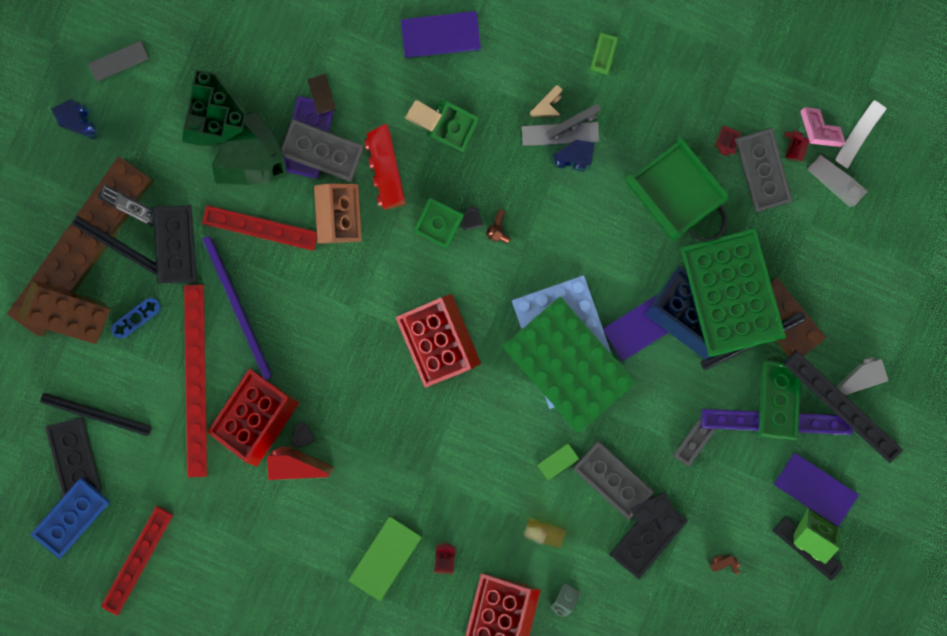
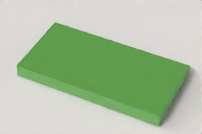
[348,516,422,601]

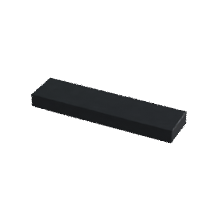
[772,516,844,581]

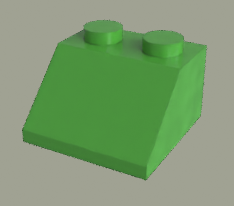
[793,508,840,564]

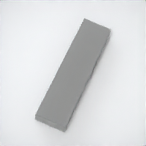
[521,122,599,146]

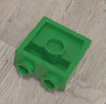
[425,101,479,153]

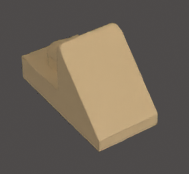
[530,85,562,117]
[405,100,442,131]

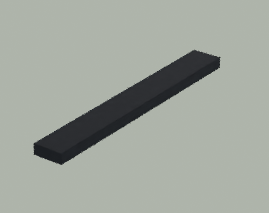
[783,349,903,463]

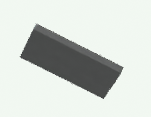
[281,119,365,182]
[735,128,792,212]
[572,441,655,520]

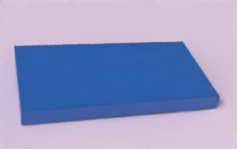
[30,477,111,559]

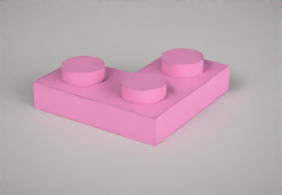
[800,107,846,147]

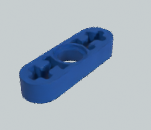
[111,298,161,338]

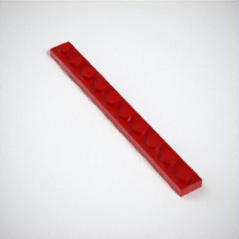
[184,285,208,477]

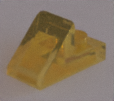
[524,518,566,549]

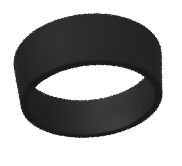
[688,206,727,241]

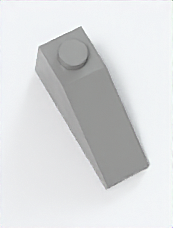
[807,155,868,207]
[836,356,889,395]

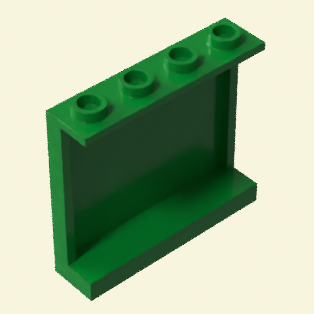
[625,137,729,242]

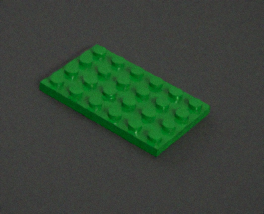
[681,228,786,357]
[502,296,636,433]

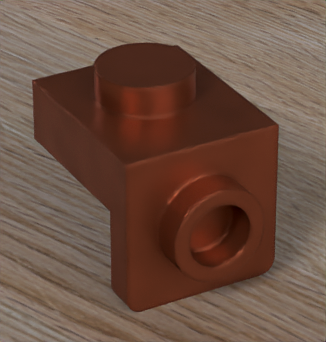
[708,554,740,575]

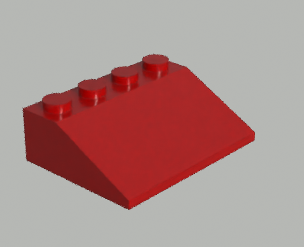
[364,124,406,210]
[395,294,481,388]
[207,369,299,467]
[267,446,334,480]
[465,573,541,636]

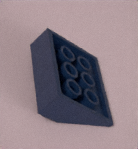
[644,265,709,360]

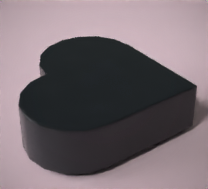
[460,206,483,230]
[291,423,316,448]

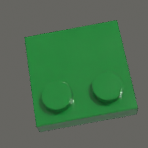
[413,198,465,249]

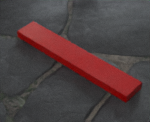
[202,205,317,251]
[101,505,174,616]

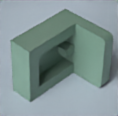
[550,583,581,617]

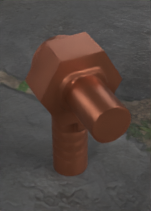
[486,210,510,244]

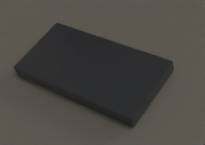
[152,205,197,284]
[45,417,103,497]
[609,510,688,579]

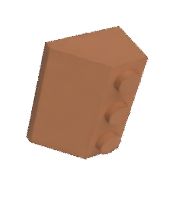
[314,184,362,244]

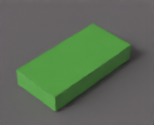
[590,32,618,75]
[537,443,579,481]

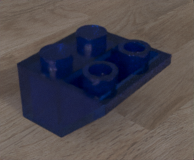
[51,99,97,140]
[551,140,595,172]

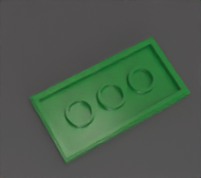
[758,360,801,441]

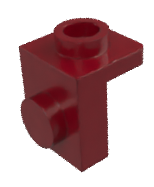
[714,126,741,157]
[784,130,810,162]
[434,543,456,574]

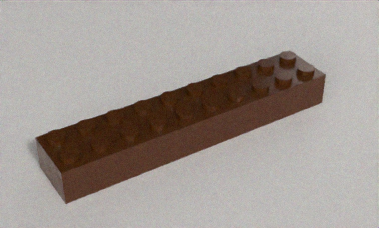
[7,156,154,337]

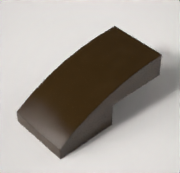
[307,74,336,115]

